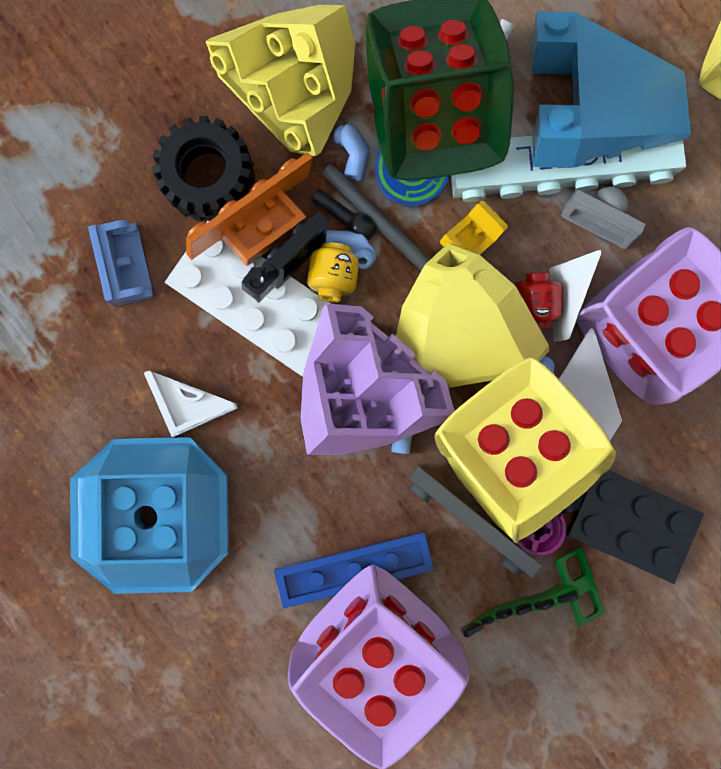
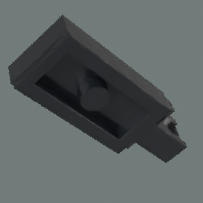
[242,211,328,303]

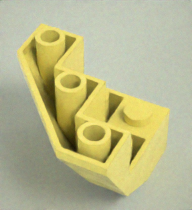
[206,5,356,156]
[396,244,549,388]

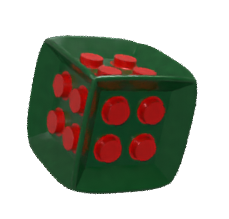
[365,0,514,180]

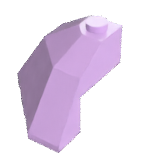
[300,303,454,455]

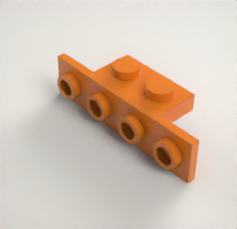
[186,152,313,266]

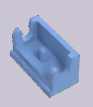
[88,220,155,307]

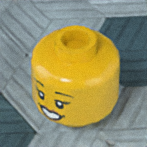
[307,242,359,302]

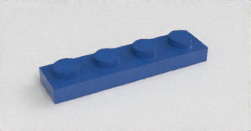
[274,531,434,609]

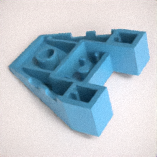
[531,11,691,168]

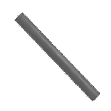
[322,163,430,271]

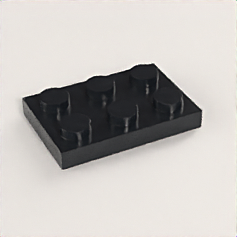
[566,470,704,584]

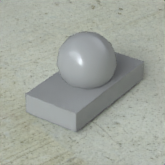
[560,186,646,250]

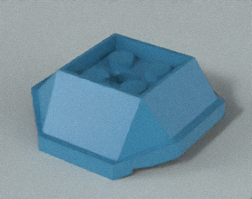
[70,437,230,594]

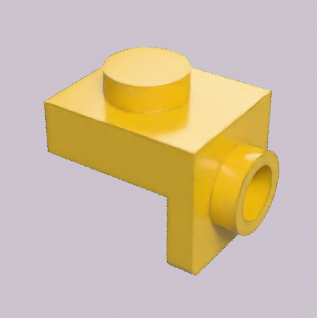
[439,201,508,255]

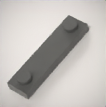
[407,465,542,578]

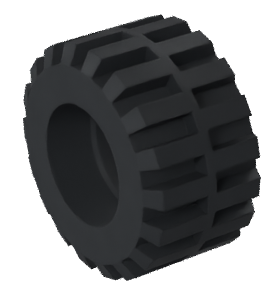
[152,116,255,222]

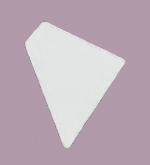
[549,250,601,342]
[559,328,622,441]

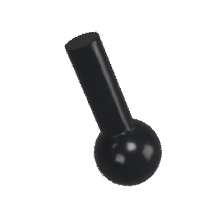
[311,188,376,240]

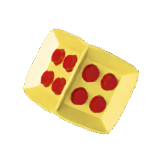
[435,357,616,543]

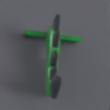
[461,547,605,637]

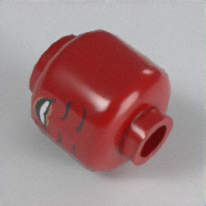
[514,272,563,328]

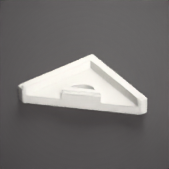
[144,371,238,437]

